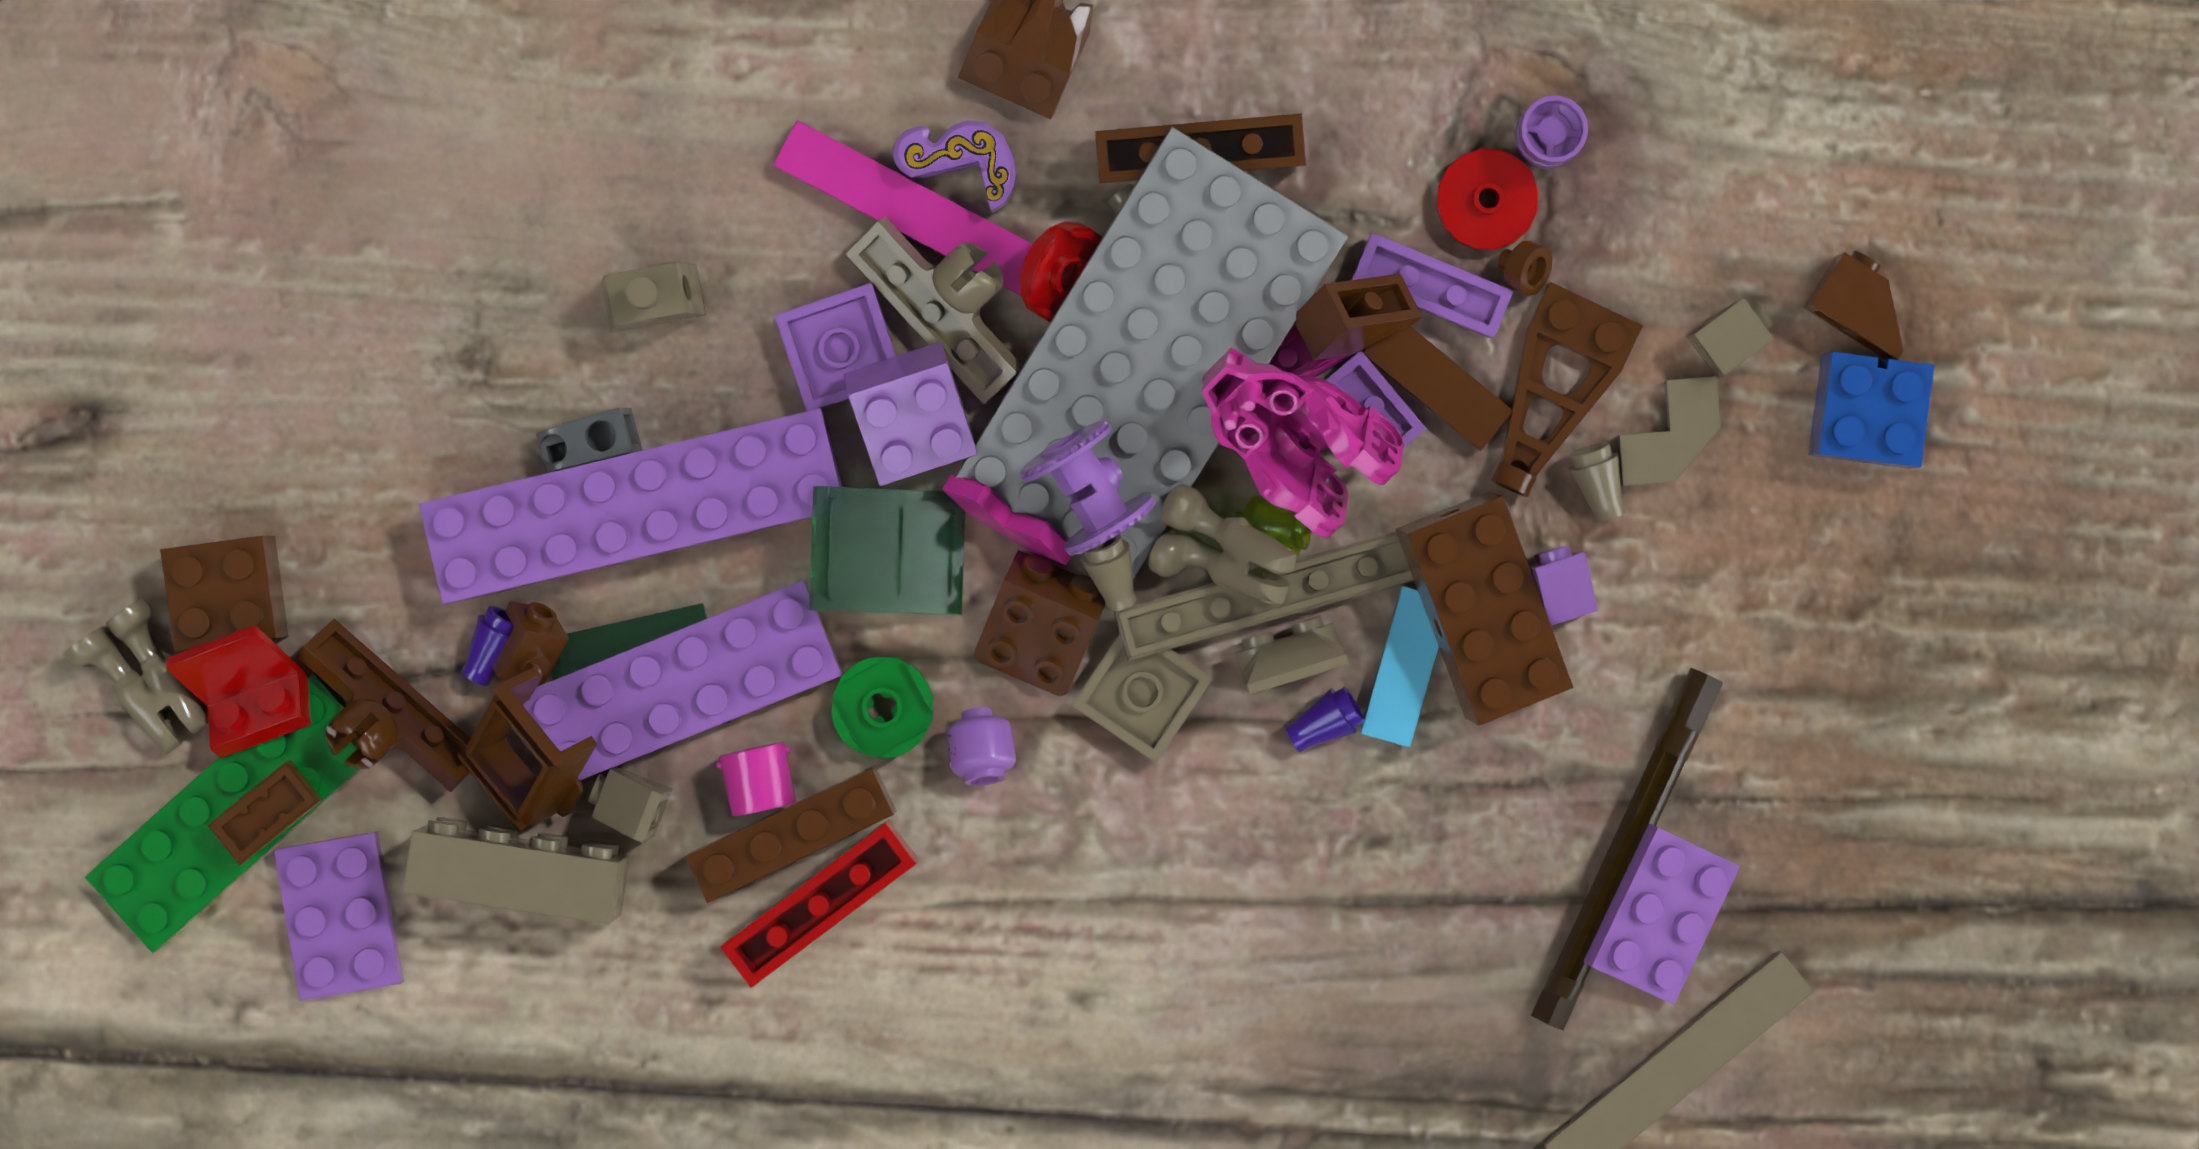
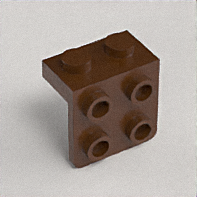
[974,550,1106,696]

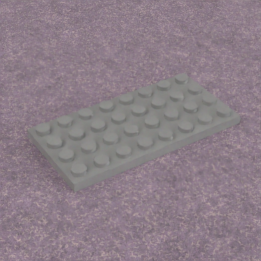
[955,126,1348,578]

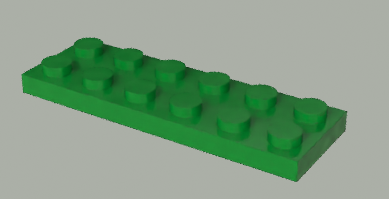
[85,673,361,953]

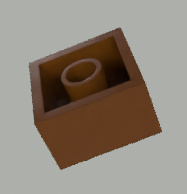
[160,535,289,652]

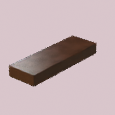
[1363,326,1512,451]

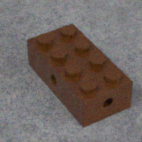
[1395,492,1574,726]

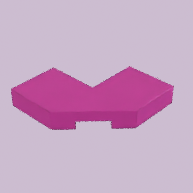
[942,474,1072,565]

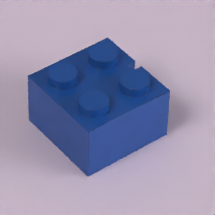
[1808,351,1935,469]

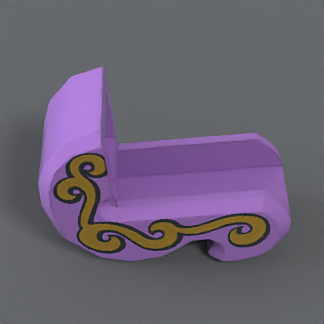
[893,120,1017,214]

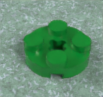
[831,656,934,758]

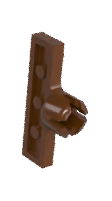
[297,619,471,792]

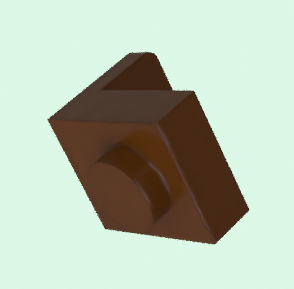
[492,601,569,686]

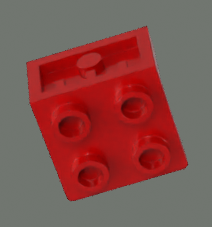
[166,626,311,758]

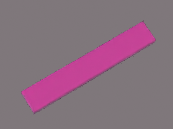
[773,120,1033,296]

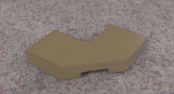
[1617,376,1721,486]

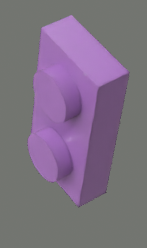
[1326,350,1427,448]

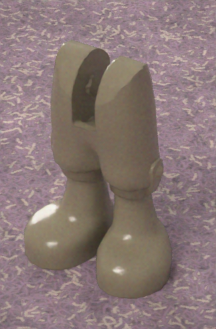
[1149,484,1298,604]
[63,598,209,754]

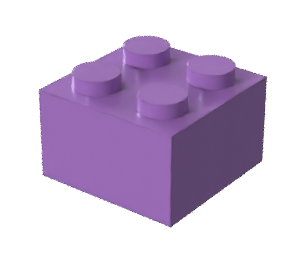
[844,342,978,486]

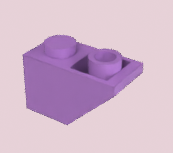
[1529,545,1598,626]

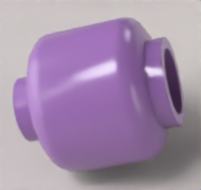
[946,707,1016,786]

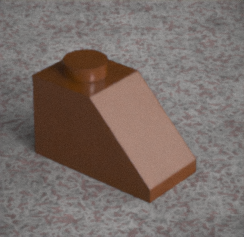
[1803,251,1904,360]
[1295,274,1422,361]

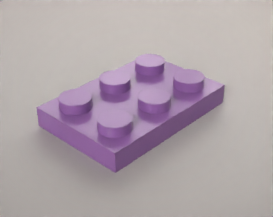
[1583,823,1740,1005]
[274,831,404,1001]

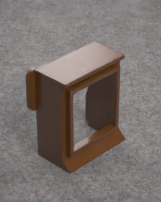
[457,661,597,832]

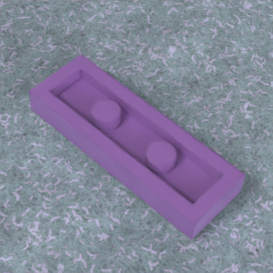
[1351,232,1514,339]

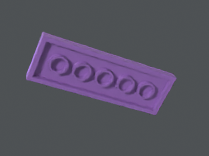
[523,580,843,780]

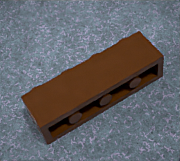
[1095,113,1306,184]
[685,765,897,903]

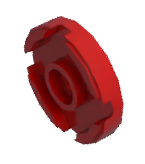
[1436,148,1539,251]
[1020,221,1102,323]

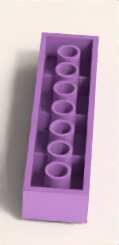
[419,408,848,604]

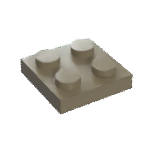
[1071,634,1214,763]

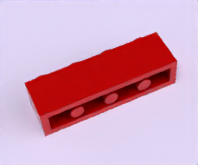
[720,819,919,988]

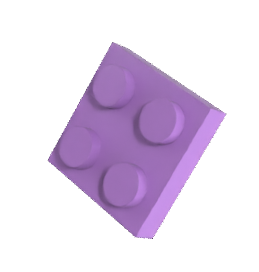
[774,283,897,411]

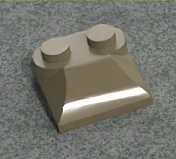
[1235,616,1350,694]

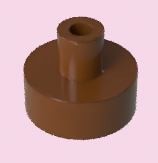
[1498,241,1552,296]

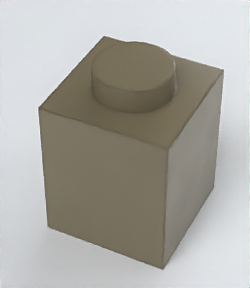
[1687,298,1774,378]

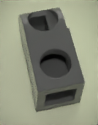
[536,408,643,473]

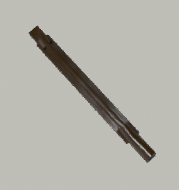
[1531,668,1723,1030]

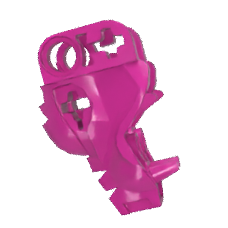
[1201,347,1404,538]

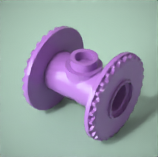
[1019,420,1155,555]

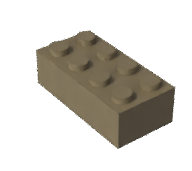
[403,817,630,925]

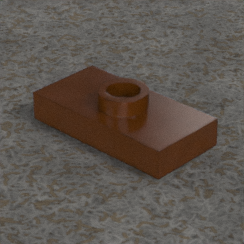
[207,760,323,866]

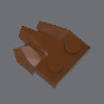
[958,0,1093,119]

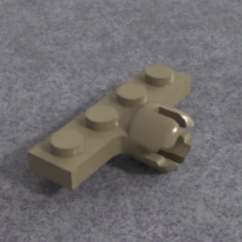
[846,216,1023,404]

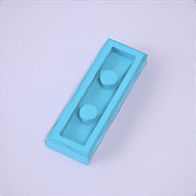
[1360,586,1439,747]

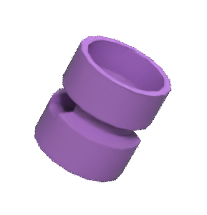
[1514,95,1588,169]

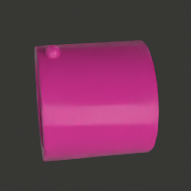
[716,742,797,817]

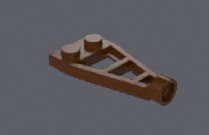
[1491,282,1643,497]

